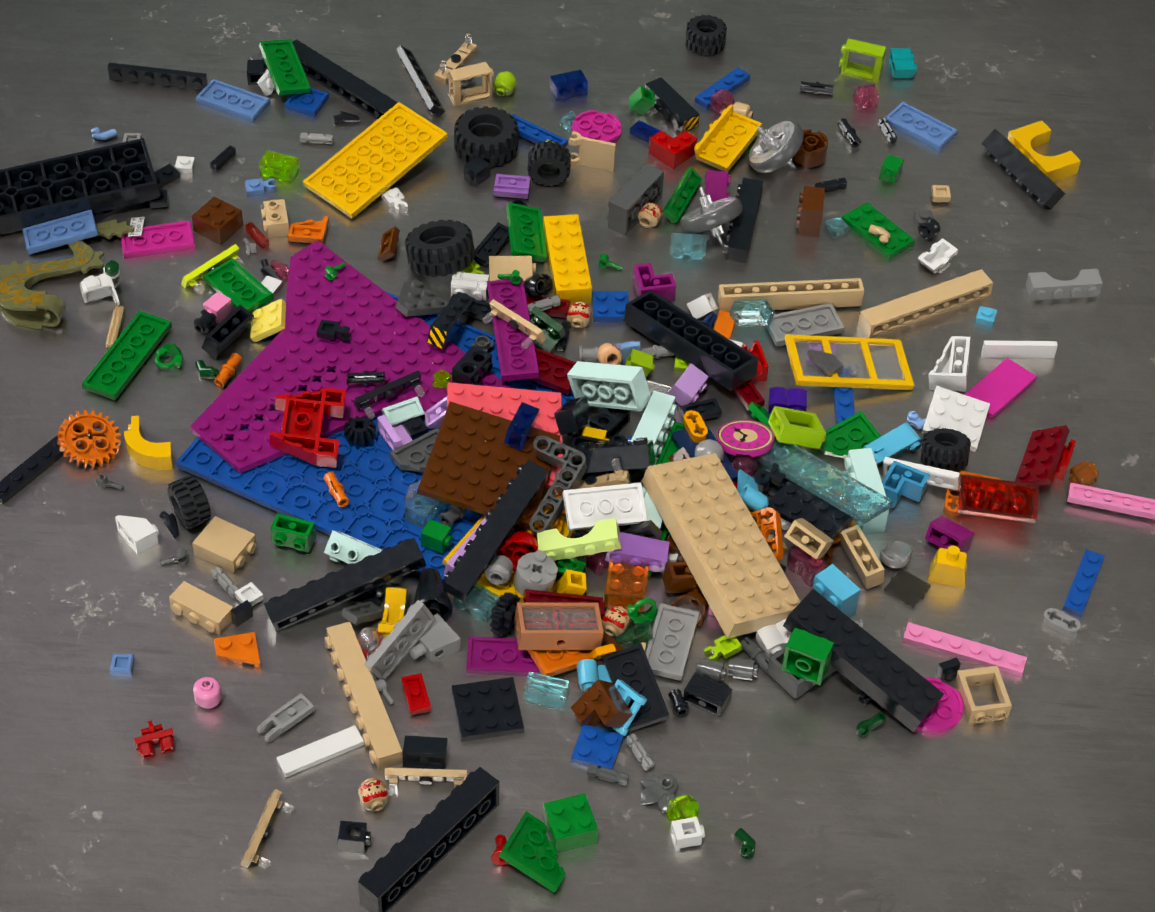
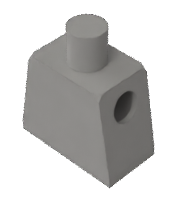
[409,613,461,663]

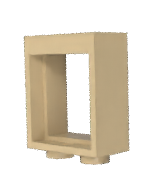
[449,62,494,106]
[954,666,1012,723]

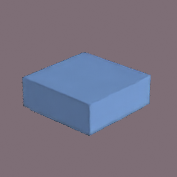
[110,654,134,676]

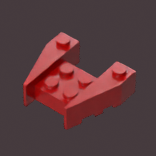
[270,388,346,468]

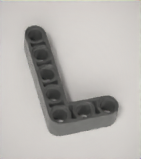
[529,436,587,538]

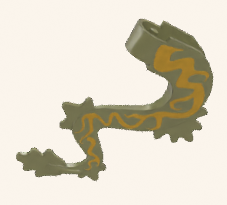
[0,219,134,330]

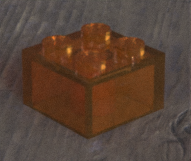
[604,562,649,612]

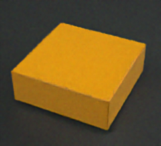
[589,644,616,660]

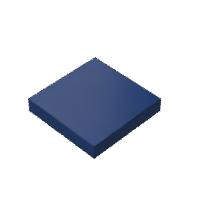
[284,88,329,117]

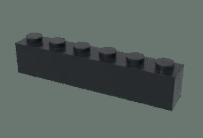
[981,129,1066,209]
[723,178,763,263]

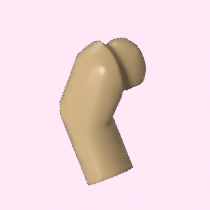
[869,224,891,243]

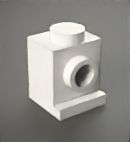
[670,817,705,851]

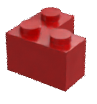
[649,131,697,170]

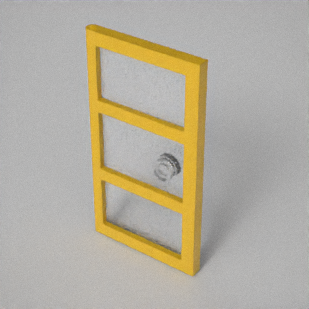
[784,334,914,390]

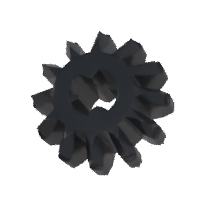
[344,415,376,447]

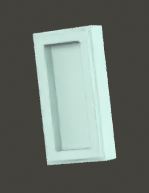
[382,396,425,426]

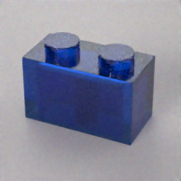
[550,70,588,101]
[504,402,540,451]

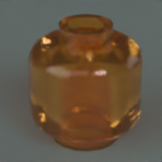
[1069,461,1099,486]

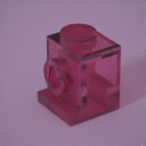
[586,552,613,577]

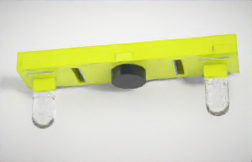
[181,244,245,295]

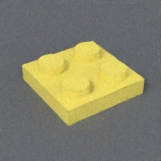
[250,299,286,343]

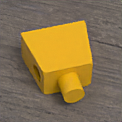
[927,546,967,589]

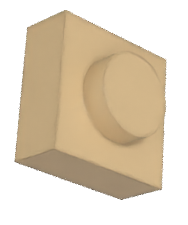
[931,185,951,202]

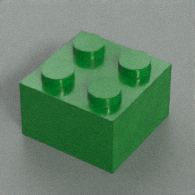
[781,628,834,685]
[543,793,598,853]

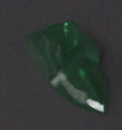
[614,620,653,645]

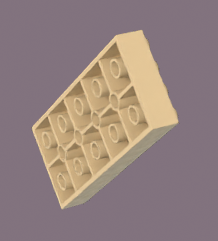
[642,453,801,638]

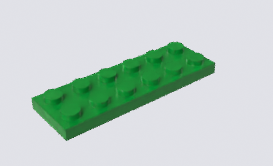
[82,311,172,400]

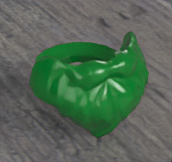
[155,343,183,369]
[628,598,658,628]

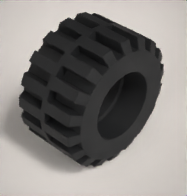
[685,15,727,55]
[527,140,571,187]
[920,428,971,472]
[167,475,211,529]

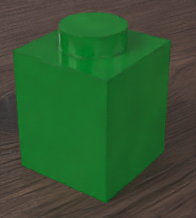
[629,86,655,115]
[879,154,904,184]
[421,519,453,554]

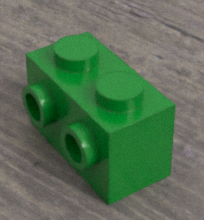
[270,513,316,552]

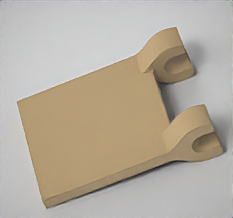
[569,132,616,172]

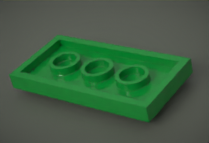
[259,39,311,96]
[506,202,547,262]
[841,202,915,260]
[203,258,274,313]

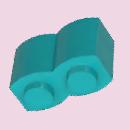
[889,48,917,78]

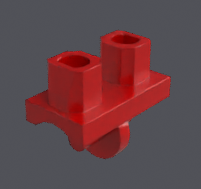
[134,720,174,758]

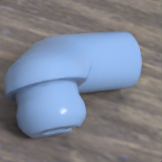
[91,127,117,141]
[907,411,926,429]

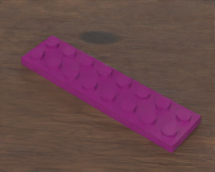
[487,278,539,381]

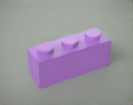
[604,532,670,572]

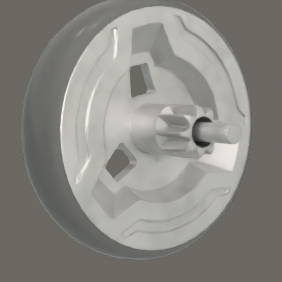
[748,120,804,174]
[680,186,743,245]

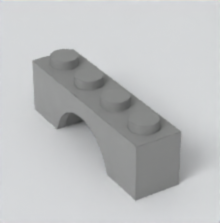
[1025,269,1103,301]

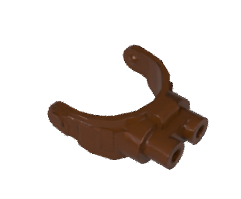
[671,588,708,628]

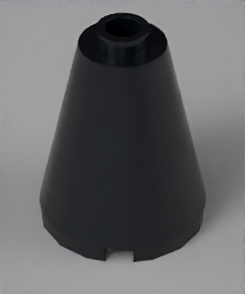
[413,568,453,622]

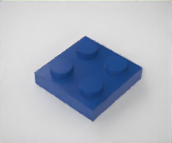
[592,291,629,322]
[571,724,624,769]

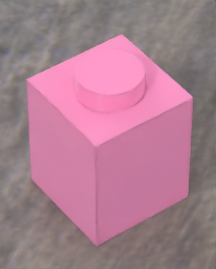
[203,291,233,324]

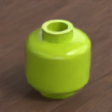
[493,71,517,97]

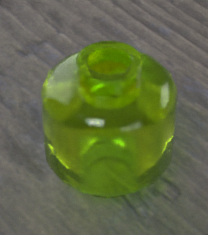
[666,794,699,821]

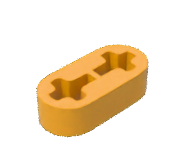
[683,410,708,443]

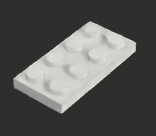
[562,483,648,531]

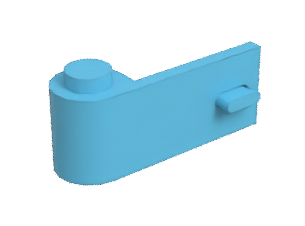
[864,423,922,464]
[737,469,768,511]
[577,659,611,692]

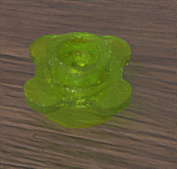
[432,370,451,388]

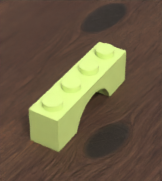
[537,518,622,561]

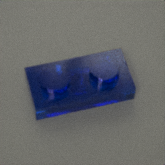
[629,120,667,143]

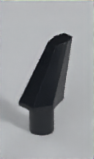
[332,111,360,123]
[260,259,281,280]
[159,511,179,539]

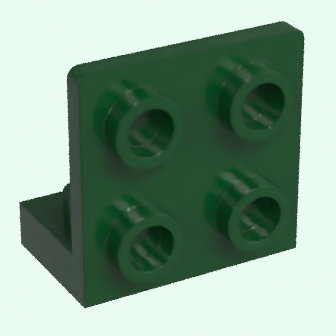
[530,306,566,352]

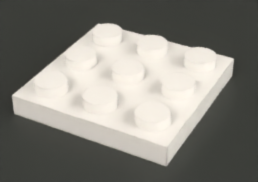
[921,386,990,452]

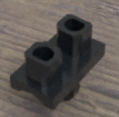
[754,463,786,497]

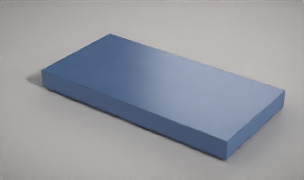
[196,79,271,122]
[886,102,958,151]
[23,210,98,255]

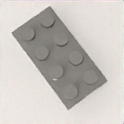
[763,303,845,347]
[364,600,436,680]
[646,603,700,681]

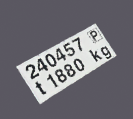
[128,217,145,237]

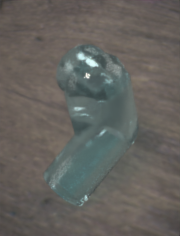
[560,111,576,130]

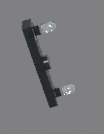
[354,371,425,419]

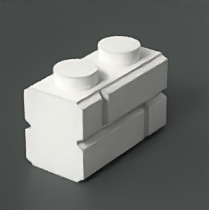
[451,272,489,301]

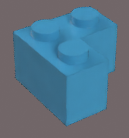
[882,461,930,508]

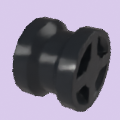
[918,218,941,240]

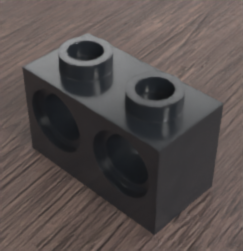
[452,346,493,385]
[589,407,631,439]

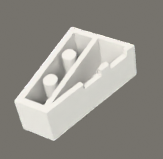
[929,336,971,392]

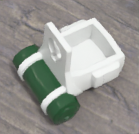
[80,260,121,306]

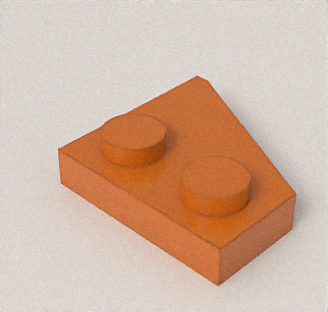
[288,216,329,244]
[214,632,261,669]

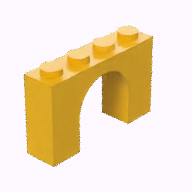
[1007,121,1081,182]

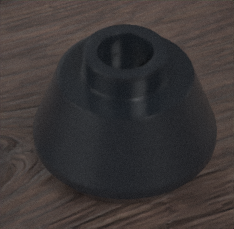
[524,274,547,299]

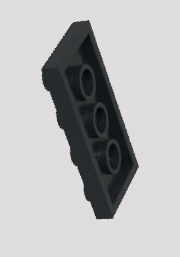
[767,481,853,540]
[602,643,670,732]

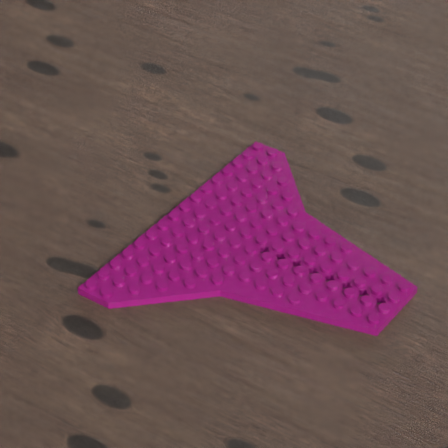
[190,240,511,473]

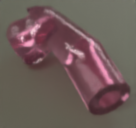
[270,259,289,279]

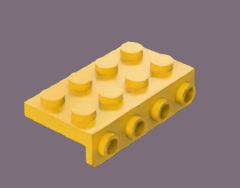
[694,105,763,171]

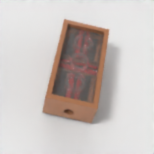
[514,602,604,650]

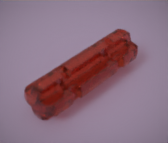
[245,222,269,248]

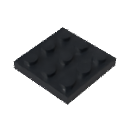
[452,677,524,742]

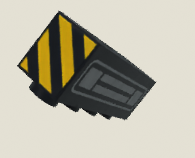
[645,77,700,133]
[427,292,475,350]

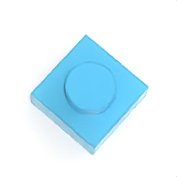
[975,306,997,327]

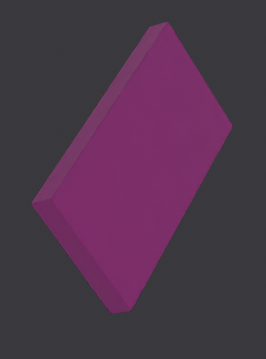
[466,636,543,677]

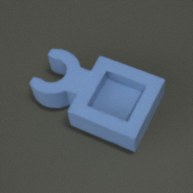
[245,178,276,197]

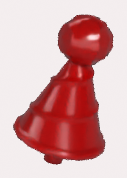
[491,834,509,866]

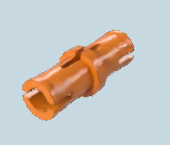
[214,353,243,388]
[323,472,349,507]

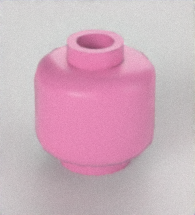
[193,677,222,708]

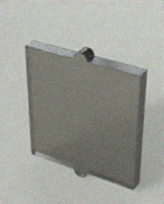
[884,568,931,608]

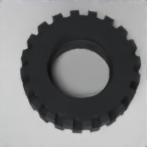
[454,106,519,168]
[405,220,475,277]

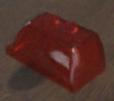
[957,475,1039,523]

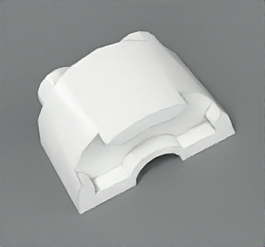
[918,238,958,274]

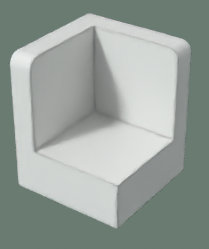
[687,293,718,319]

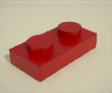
[401,673,431,715]

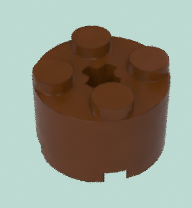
[793,129,828,169]

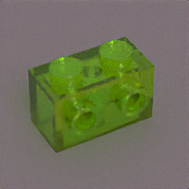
[259,150,300,184]

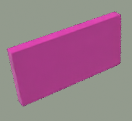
[121,220,195,259]
[964,358,1037,419]

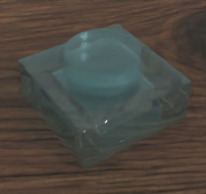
[825,216,849,237]

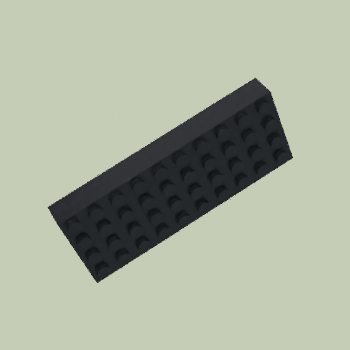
[0,138,160,235]

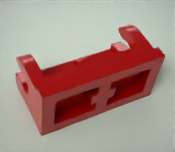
[742,340,769,383]
[1053,439,1076,481]

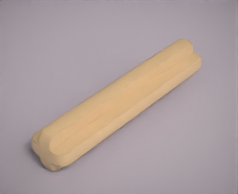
[106,305,125,349]

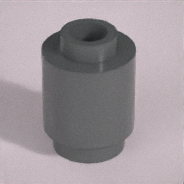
[695,658,727,683]
[728,658,759,681]

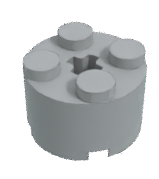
[514,550,558,596]

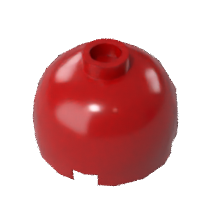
[500,531,538,571]

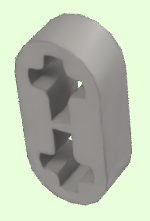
[1042,608,1081,637]

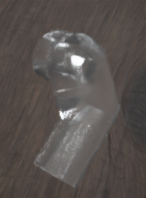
[404,480,421,504]

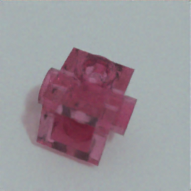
[853,84,880,110]

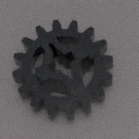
[490,592,520,637]

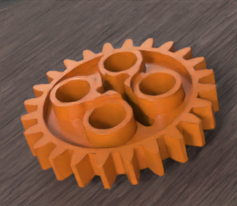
[57,410,121,469]

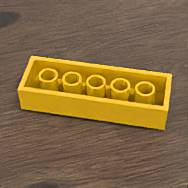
[543,214,592,305]

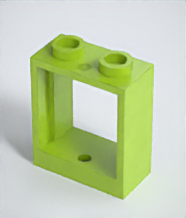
[839,38,886,82]
[768,406,826,449]

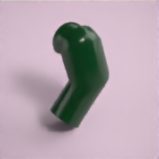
[195,360,220,379]
[856,712,886,737]
[734,828,756,858]

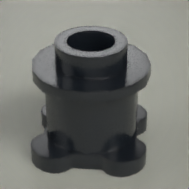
[194,309,218,334]

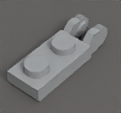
[257,694,315,743]

